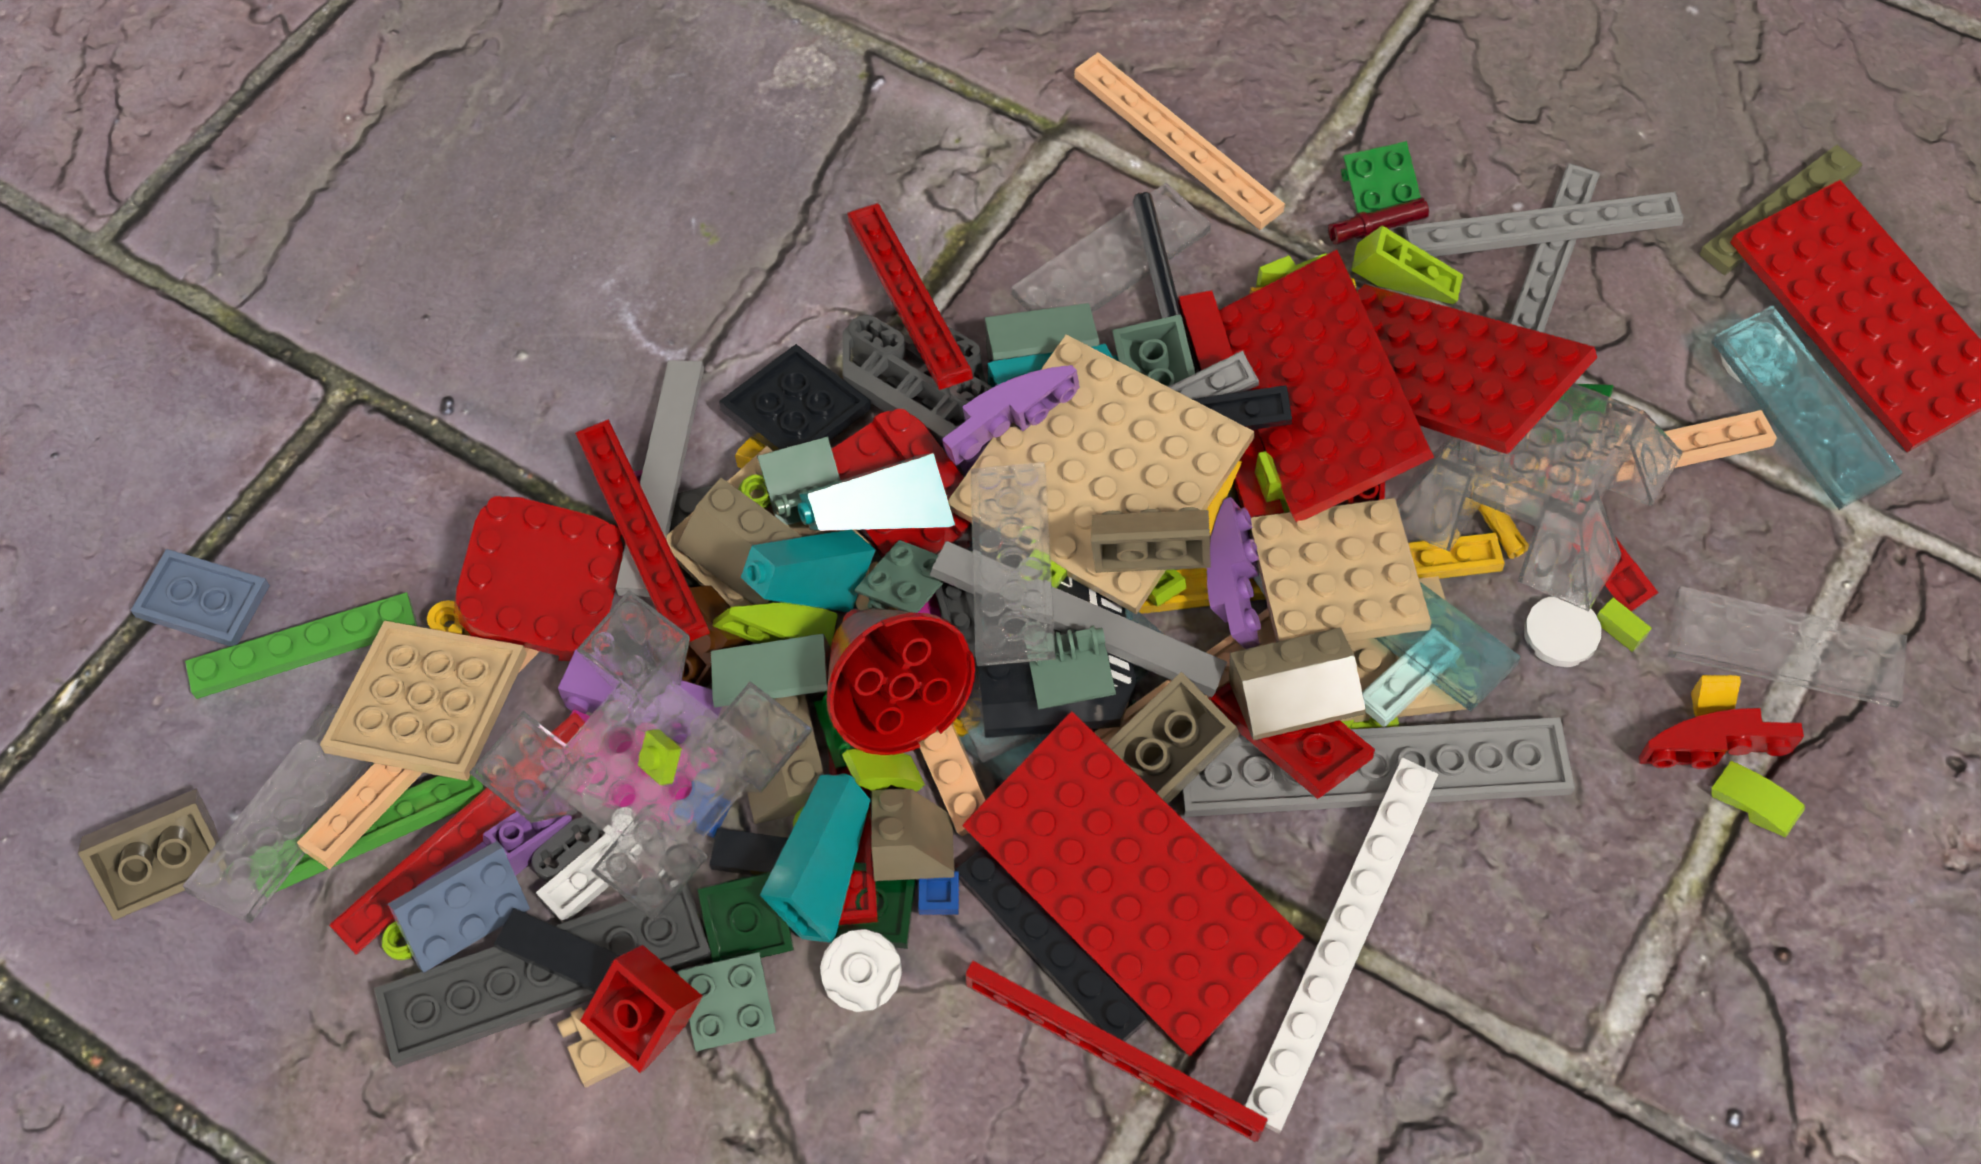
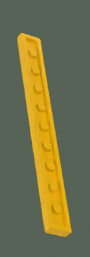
[1138,532,1505,614]

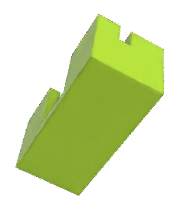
[1597,598,1652,652]

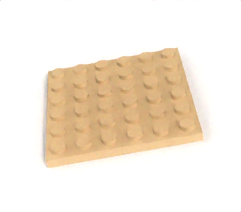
[948,335,1254,614]

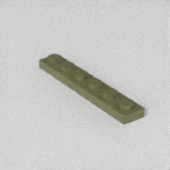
[1699,144,1863,276]

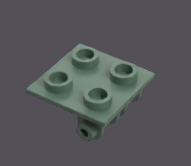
[757,437,841,525]
[855,540,944,612]
[1025,625,1116,709]
[678,952,776,1051]

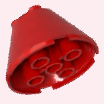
[827,608,975,755]

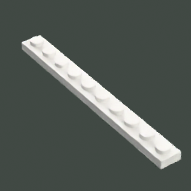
[1245,758,1438,1134]

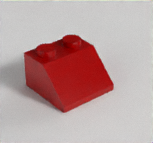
[580,945,703,1073]

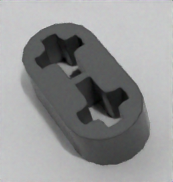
[532,818,601,882]

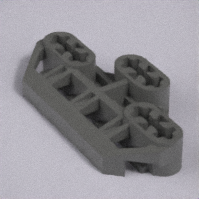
[843,315,993,449]

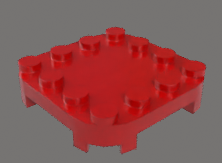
[454,496,623,661]

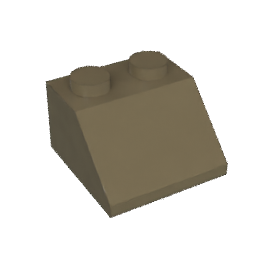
[872,789,954,881]

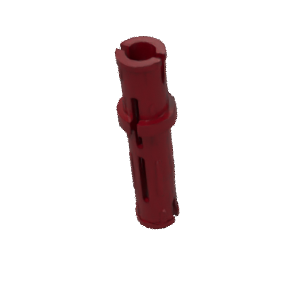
[1328,197,1429,245]

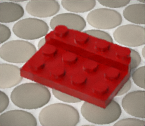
[831,409,971,558]

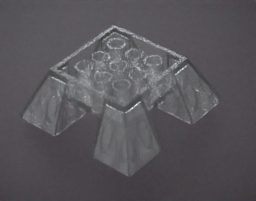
[1395,383,1683,612]
[469,590,813,922]

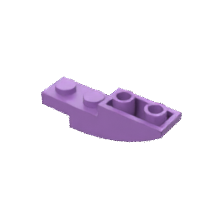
[942,365,1080,466]
[1207,497,1261,649]
[417,791,572,887]

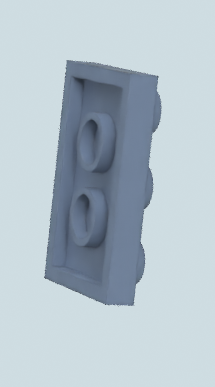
[131,549,270,647]
[388,841,530,973]

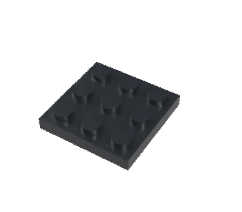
[719,344,871,451]

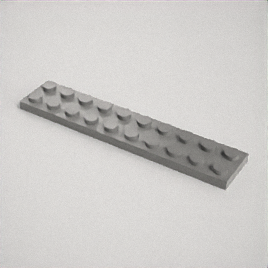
[1181,717,1575,817]

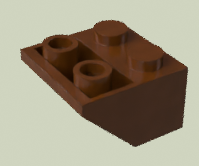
[648,585,752,687]

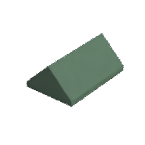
[985,303,1099,360]
[1112,314,1195,387]
[711,634,831,708]

